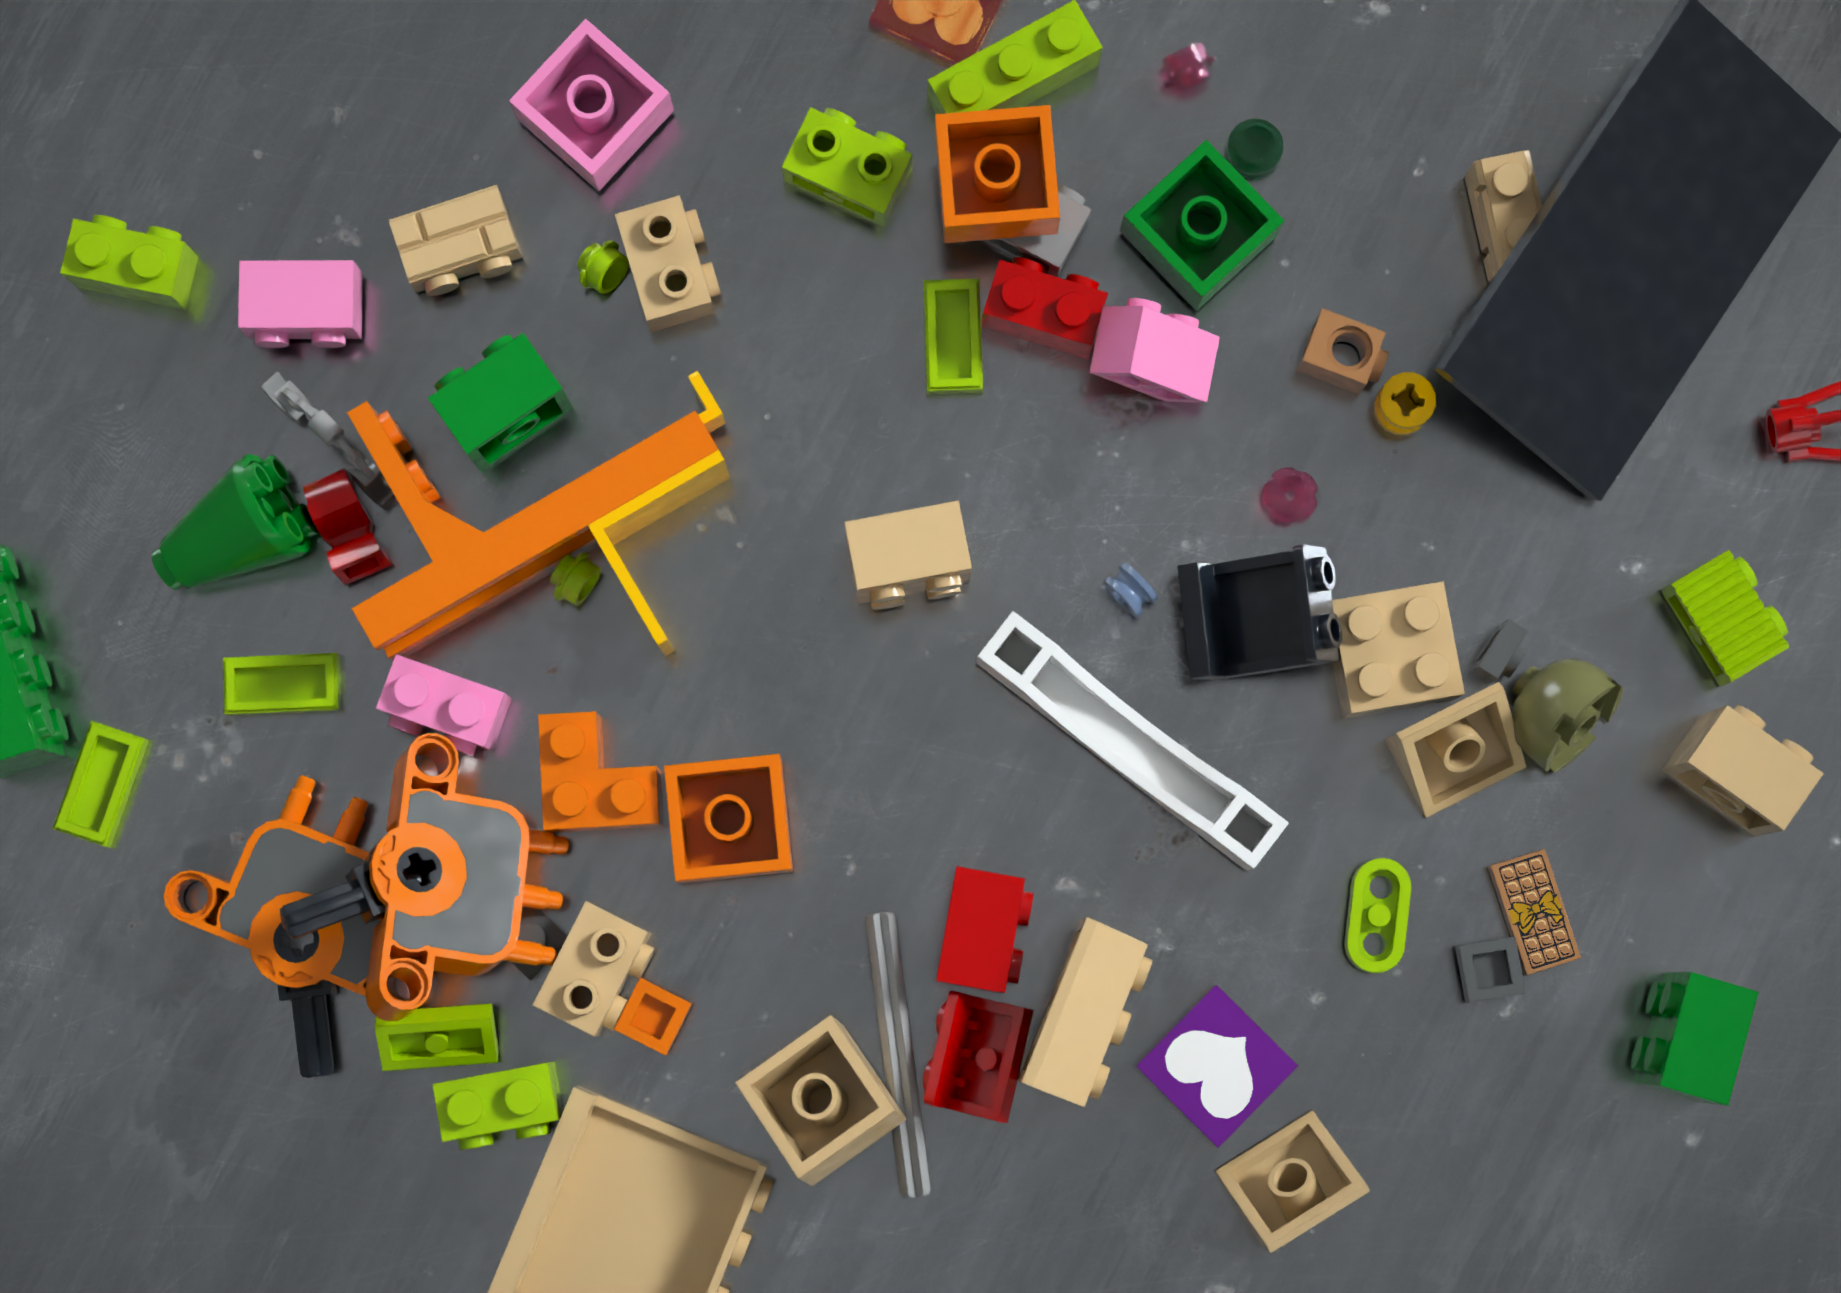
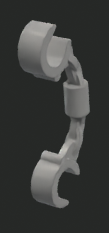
[261,371,394,507]

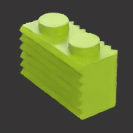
[1661,550,1789,686]

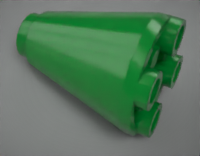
[151,454,319,590]

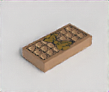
[1488,849,1581,976]

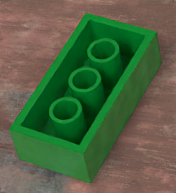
[0,544,69,778]

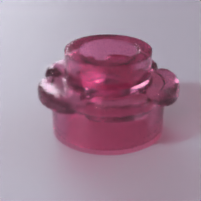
[1162,43,1216,90]
[1262,467,1318,523]

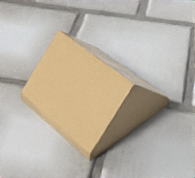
[1385,682,1526,818]
[1216,1110,1370,1253]

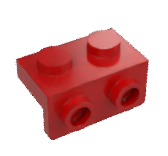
[923,990,1034,1123]

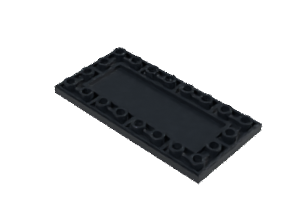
[1433,0,1841,501]

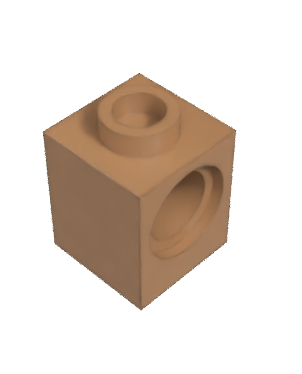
[1296,308,1389,395]

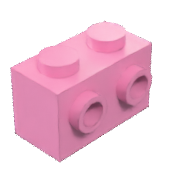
[238,260,362,348]
[1089,298,1220,403]
[376,654,512,756]

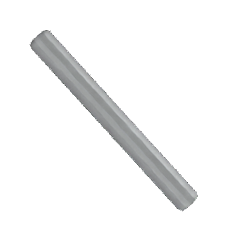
[865,912,931,1198]

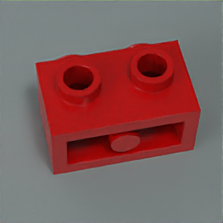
[981,257,1108,359]
[936,866,1034,993]

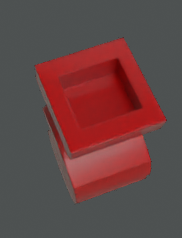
[303,468,392,586]

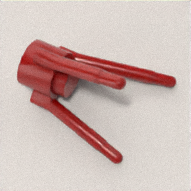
[1766,380,1841,462]

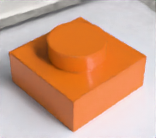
[614,978,693,1055]

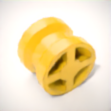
[1374,372,1436,435]

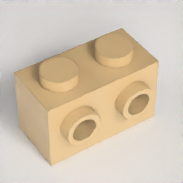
[615,195,721,332]
[533,901,655,1037]

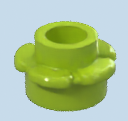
[577,240,629,294]
[550,552,601,606]

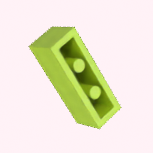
[927,0,1103,114]

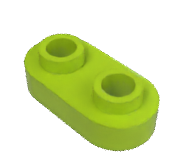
[1344,858,1411,973]

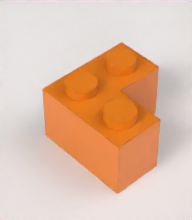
[538,711,664,833]

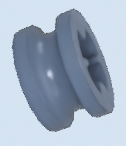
[1103,561,1158,618]

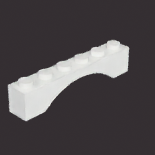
[976,611,1289,871]

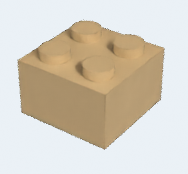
[844,500,972,610]
[1332,581,1465,719]
[1661,705,1824,836]
[735,1015,907,1186]

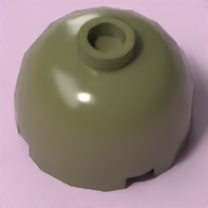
[1511,658,1624,773]

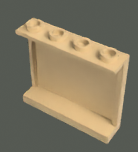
[488,1086,775,1293]

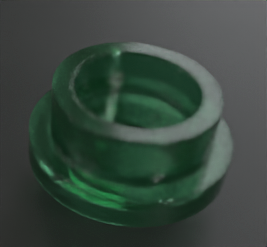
[1227,119,1283,175]

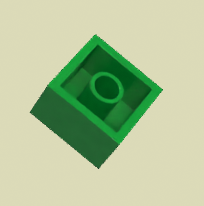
[1119,139,1285,311]
[428,333,574,472]
[1631,972,1759,1106]

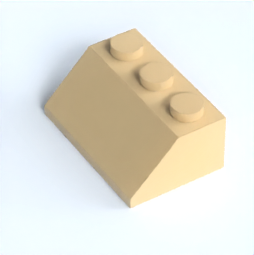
[1018,917,1153,1107]

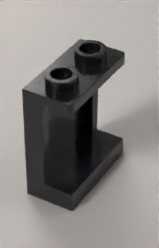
[1177,544,1342,680]

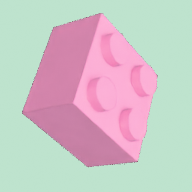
[509,18,674,192]

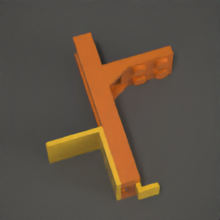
[347,371,730,660]

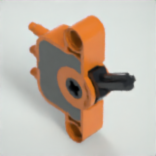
[280,733,569,1022]
[163,775,437,1078]

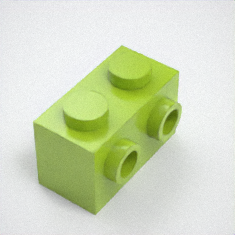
[781,107,913,227]
[60,215,198,310]
[432,1061,563,1150]

